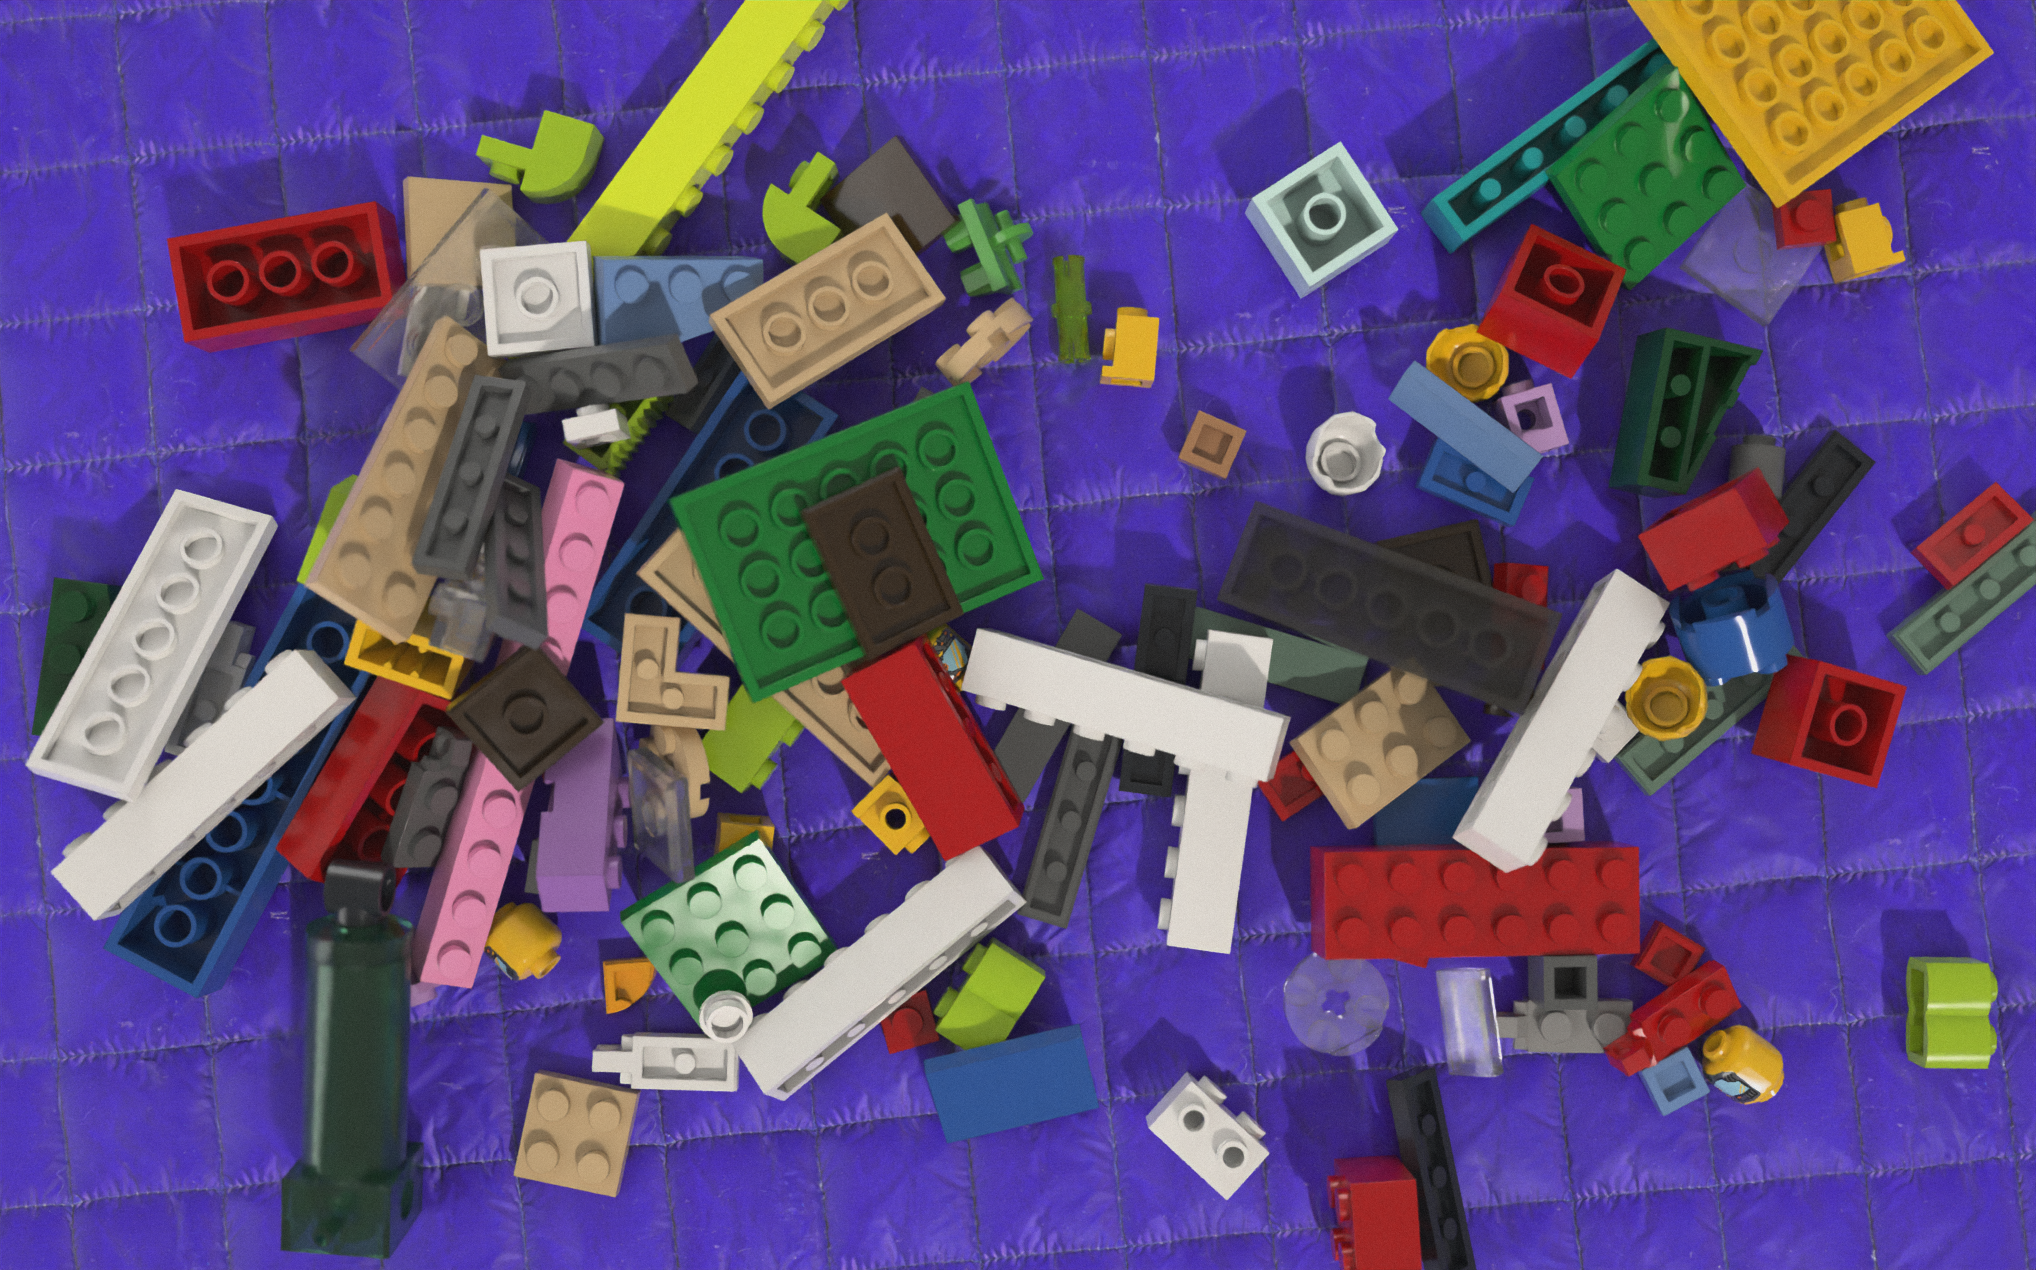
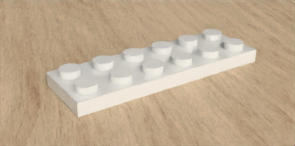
[25,489,278,803]

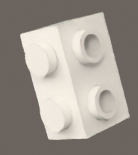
[1145,1071,1270,1200]

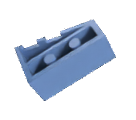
[593,256,763,345]

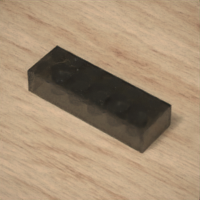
[1217,500,1562,718]

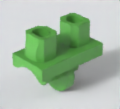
[944,199,1034,298]

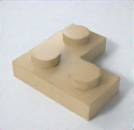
[616,613,730,731]

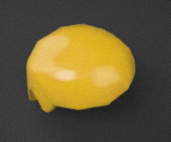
[1426,324,1509,403]
[1625,656,1708,741]

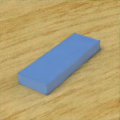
[1388,361,1543,493]

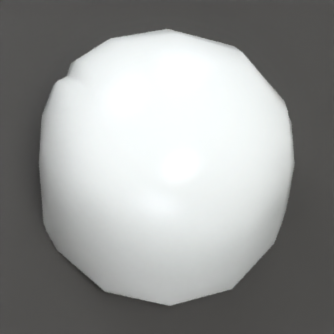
[1305,411,1386,497]

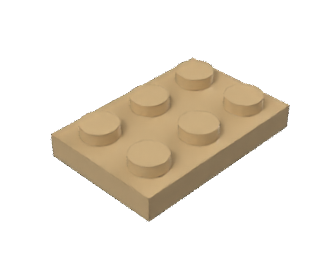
[1289,655,1471,830]

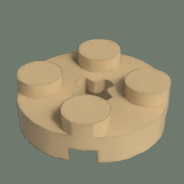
[935,297,1033,386]
[639,725,710,821]

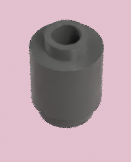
[1728,435,1786,500]

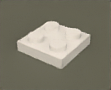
[480,241,598,359]

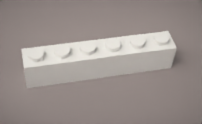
[1452,569,1670,873]
[961,628,1291,788]
[1157,629,1273,954]
[51,649,357,921]
[731,845,1027,1101]

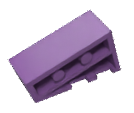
[536,718,632,912]

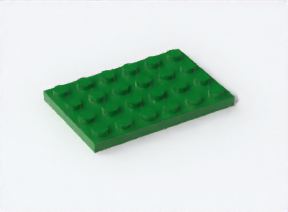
[668,381,1044,703]

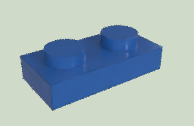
[1415,437,1535,528]

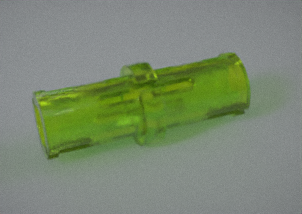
[1051,255,1092,364]

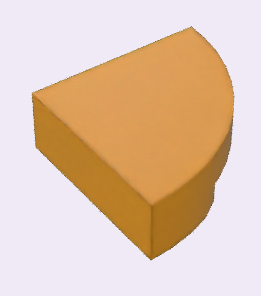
[603,956,657,1014]

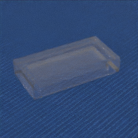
[1435,968,1504,1077]

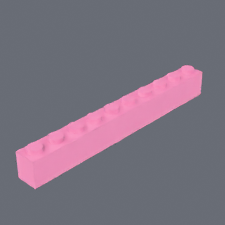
[408,458,625,989]

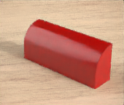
[841,633,1025,861]

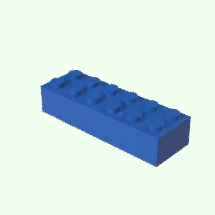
[581,371,844,671]

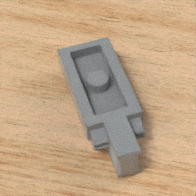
[1484,996,1633,1053]

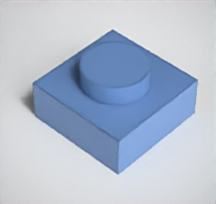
[1638,1045,1710,1116]

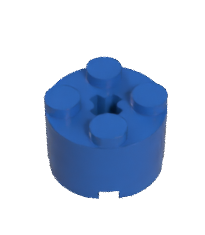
[1669,569,1795,687]

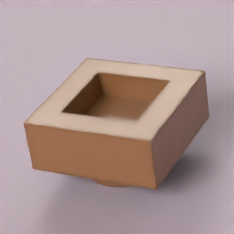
[1177,410,1247,480]

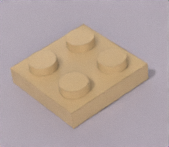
[513,1069,641,1197]

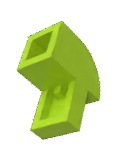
[476,110,605,204]
[763,152,844,267]

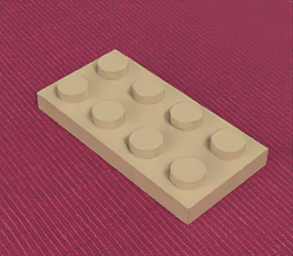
[709,213,946,410]

